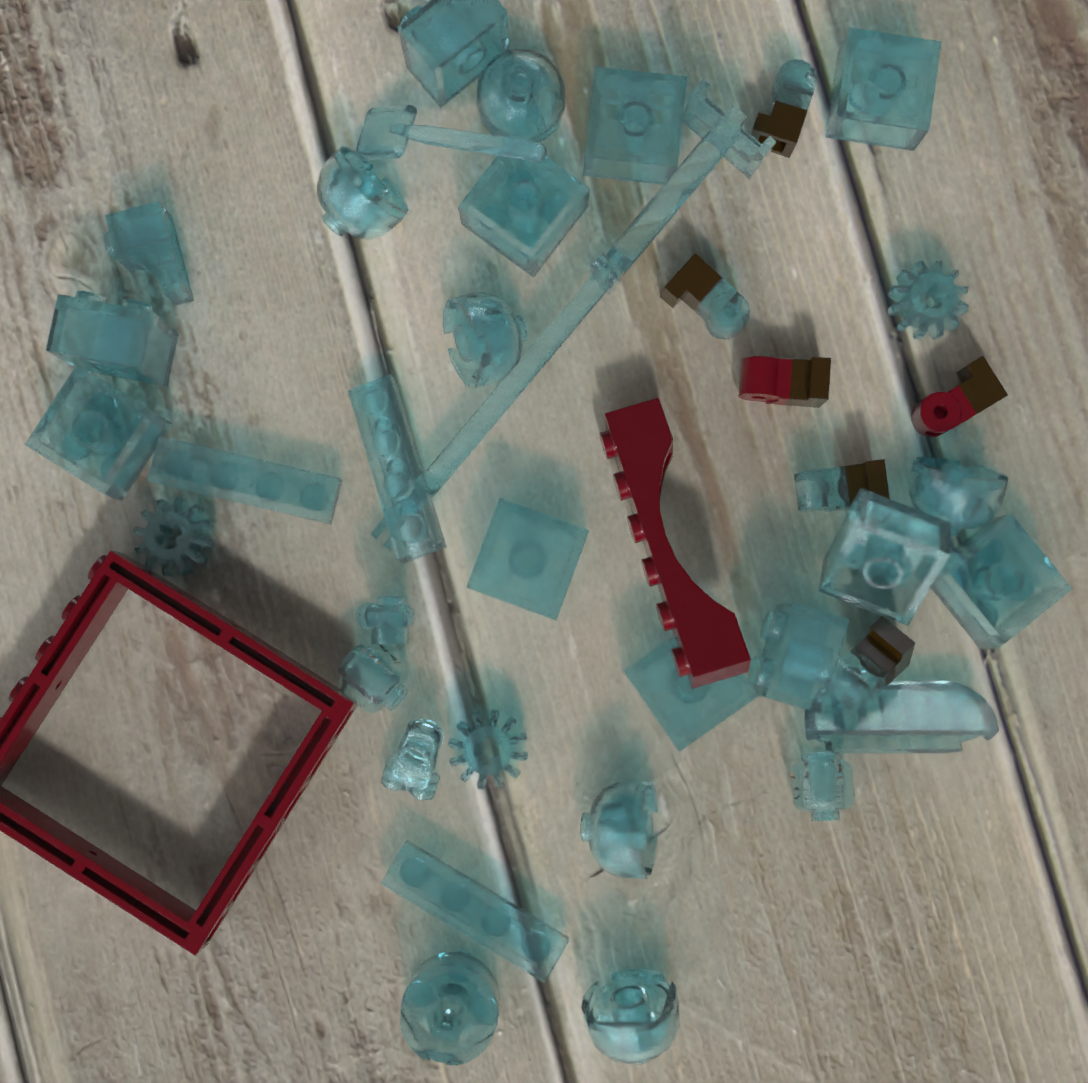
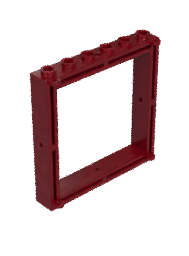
[0,550,360,956]

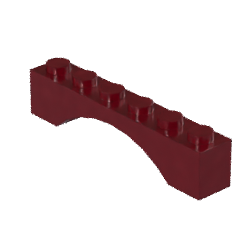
[599,397,751,689]

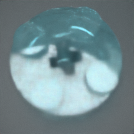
[400,951,500,1066]

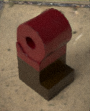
[738,356,831,408]
[911,356,1008,437]

